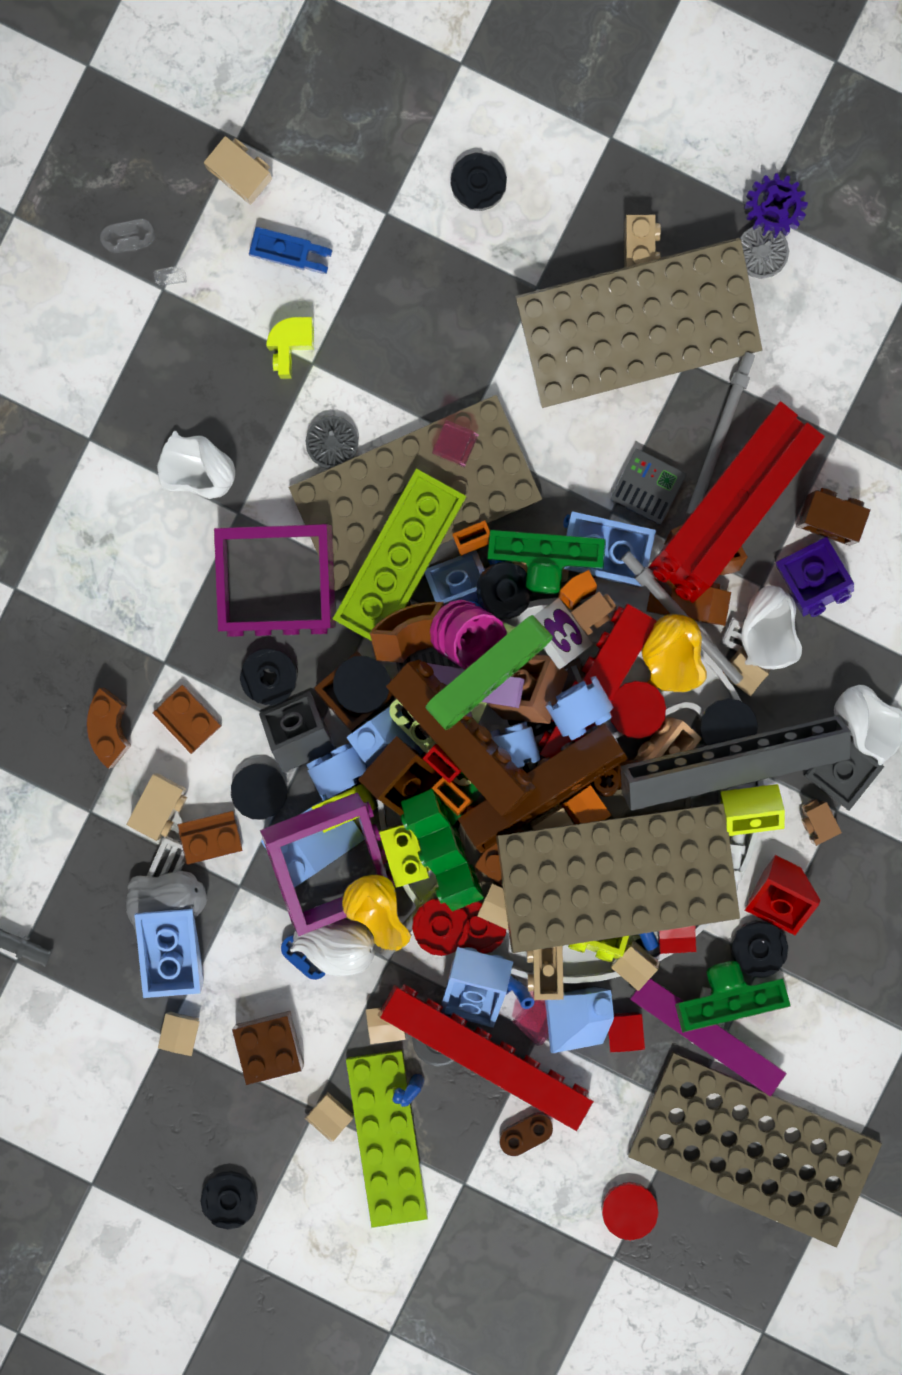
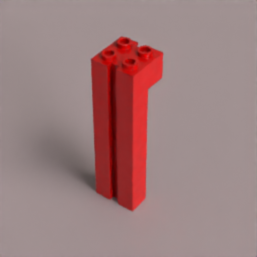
[648,401,825,603]

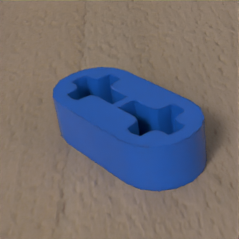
[281,934,326,980]

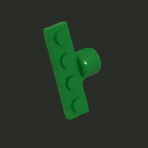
[488,530,606,594]
[675,961,791,1033]

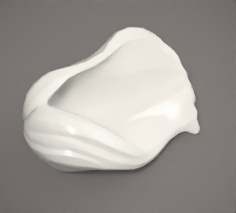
[157,431,235,499]
[741,586,802,669]
[834,685,902,765]
[290,905,375,976]

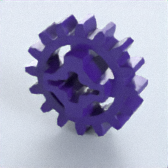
[744,173,808,238]

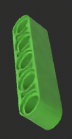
[425,615,553,730]

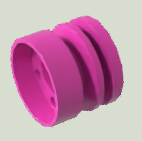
[430,599,507,670]

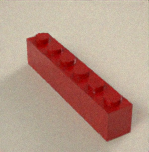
[538,604,657,758]

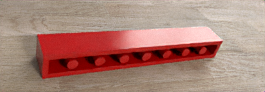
[378,984,594,1131]

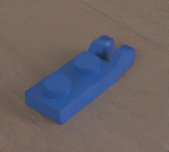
[249,227,333,274]

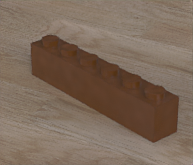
[386,660,536,816]
[458,724,628,853]

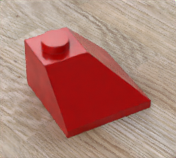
[744,855,821,935]

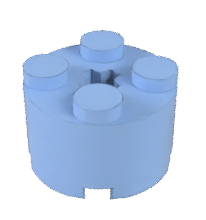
[545,676,614,740]
[489,722,541,768]
[306,743,368,801]

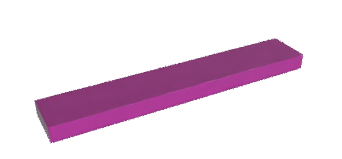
[630,978,787,1097]

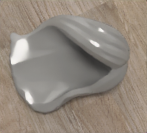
[126,871,208,936]

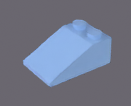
[564,511,656,588]
[261,795,365,887]
[135,909,203,998]
[441,947,513,1027]

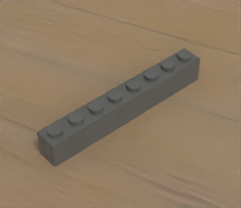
[620,715,851,811]

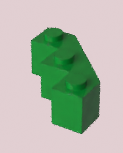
[401,789,484,911]

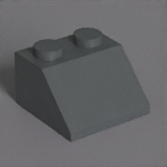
[259,691,335,773]

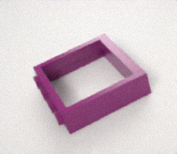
[214,524,336,637]
[260,792,395,937]

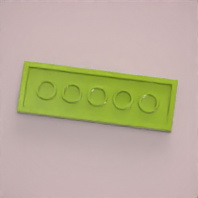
[333,468,467,641]
[346,1050,428,1228]

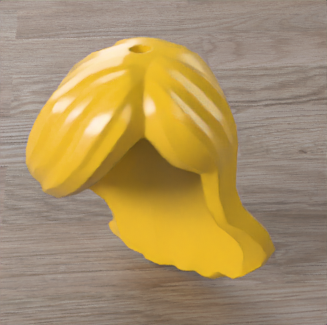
[642,614,707,692]
[342,875,411,951]

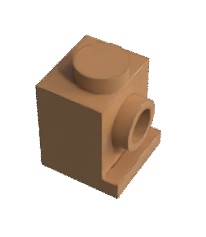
[570,591,617,636]
[801,799,842,846]

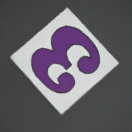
[534,598,592,670]

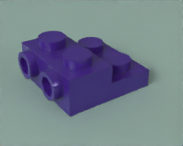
[776,537,854,617]

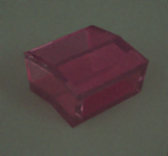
[432,420,478,468]
[512,1000,549,1046]

